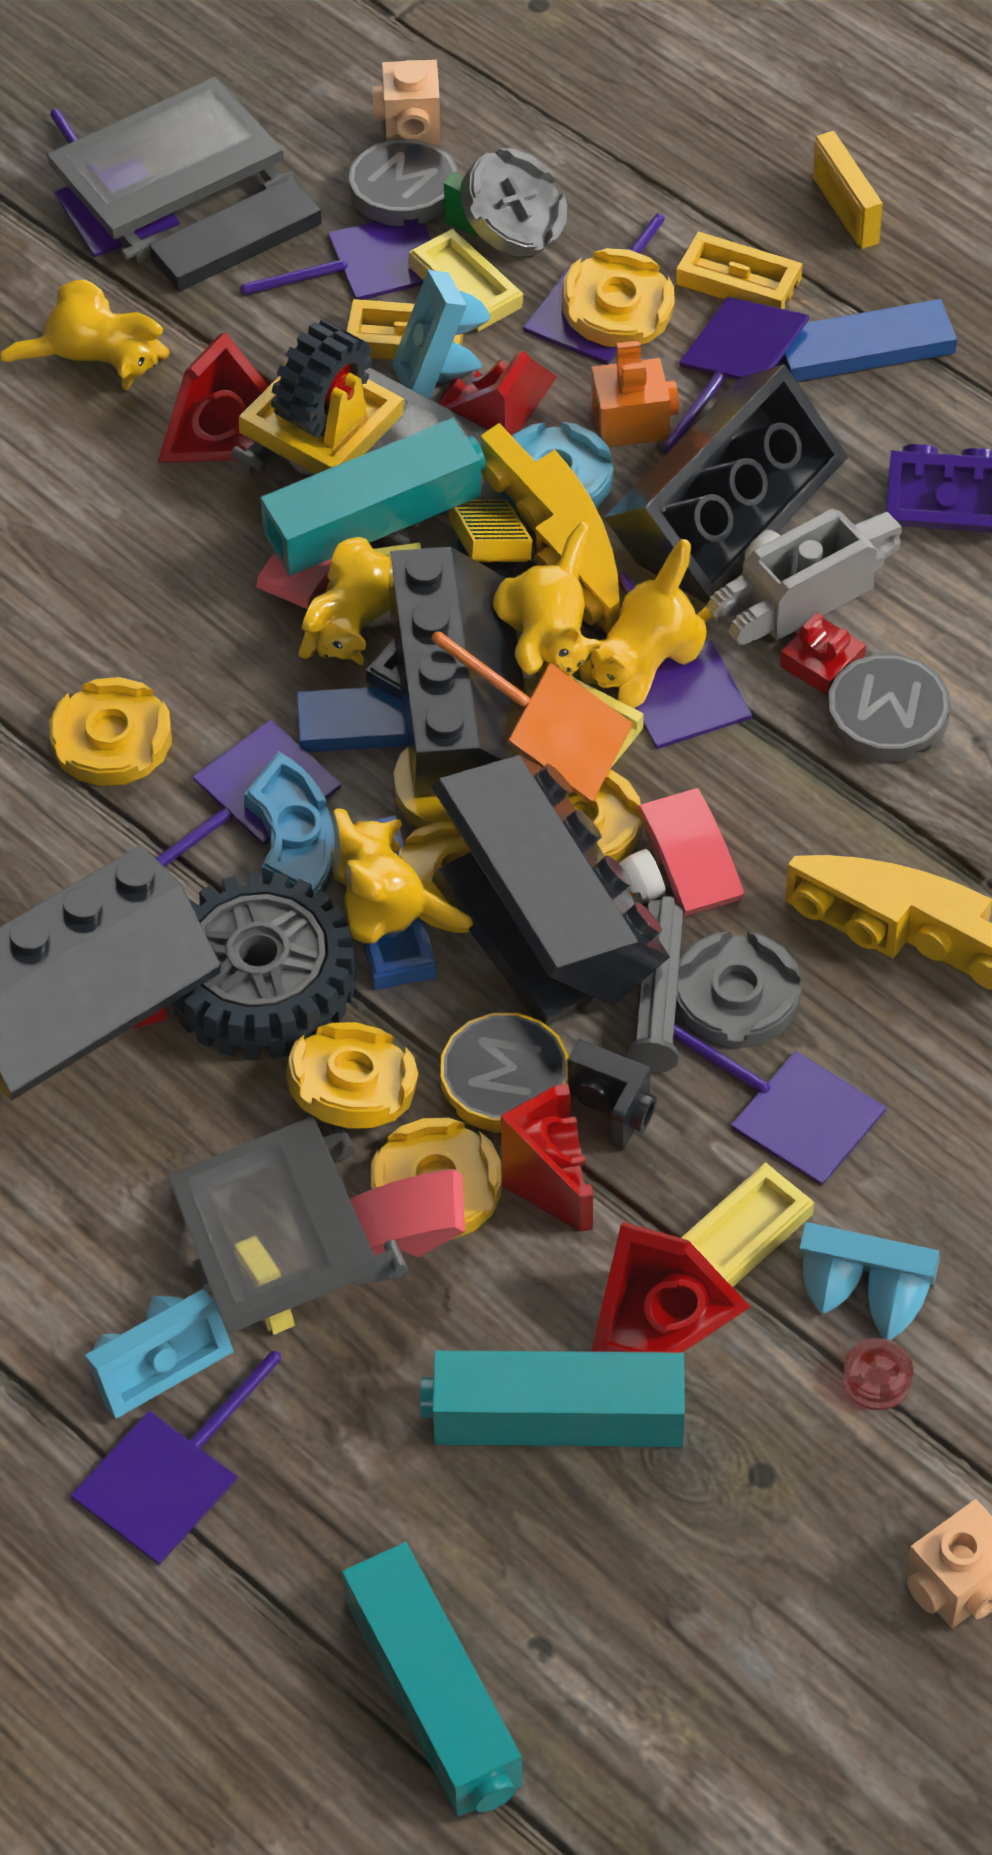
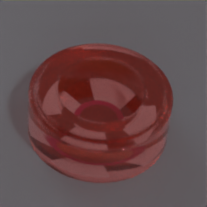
[843,1338,913,1410]

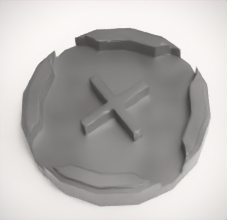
[461,148,567,256]

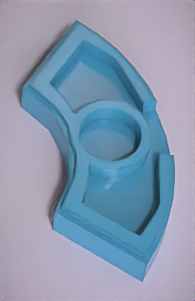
[244,751,335,895]

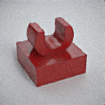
[780,612,866,696]

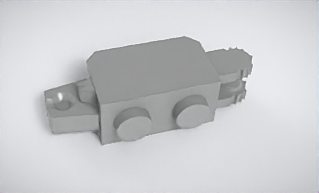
[706,509,902,646]

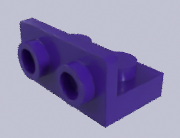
[886,444,992,533]

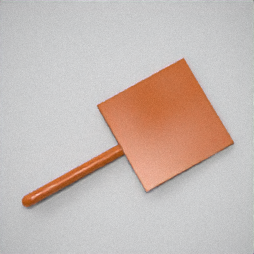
[432,632,633,803]

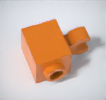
[591,340,679,448]

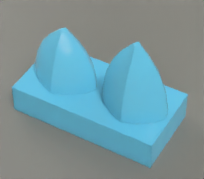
[391,270,490,399]
[800,1222,940,1341]
[85,1288,234,1419]

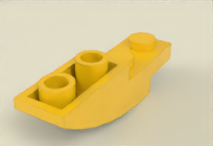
[481,423,620,635]
[785,855,992,990]

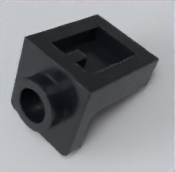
[568,1039,657,1150]

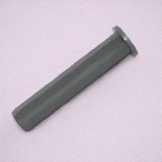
[626,896,684,1073]

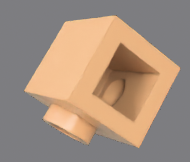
[372,60,441,147]
[906,1499,992,1629]

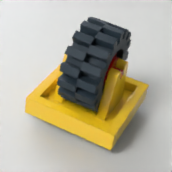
[239,320,404,474]

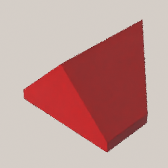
[157,332,269,463]
[437,350,557,436]
[501,1083,593,1232]
[591,1222,751,1353]

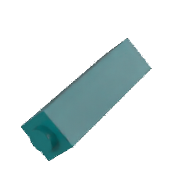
[260,418,486,576]
[420,1350,685,1447]
[342,1542,523,1817]

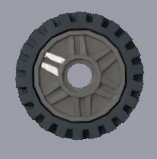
[171,872,355,1060]

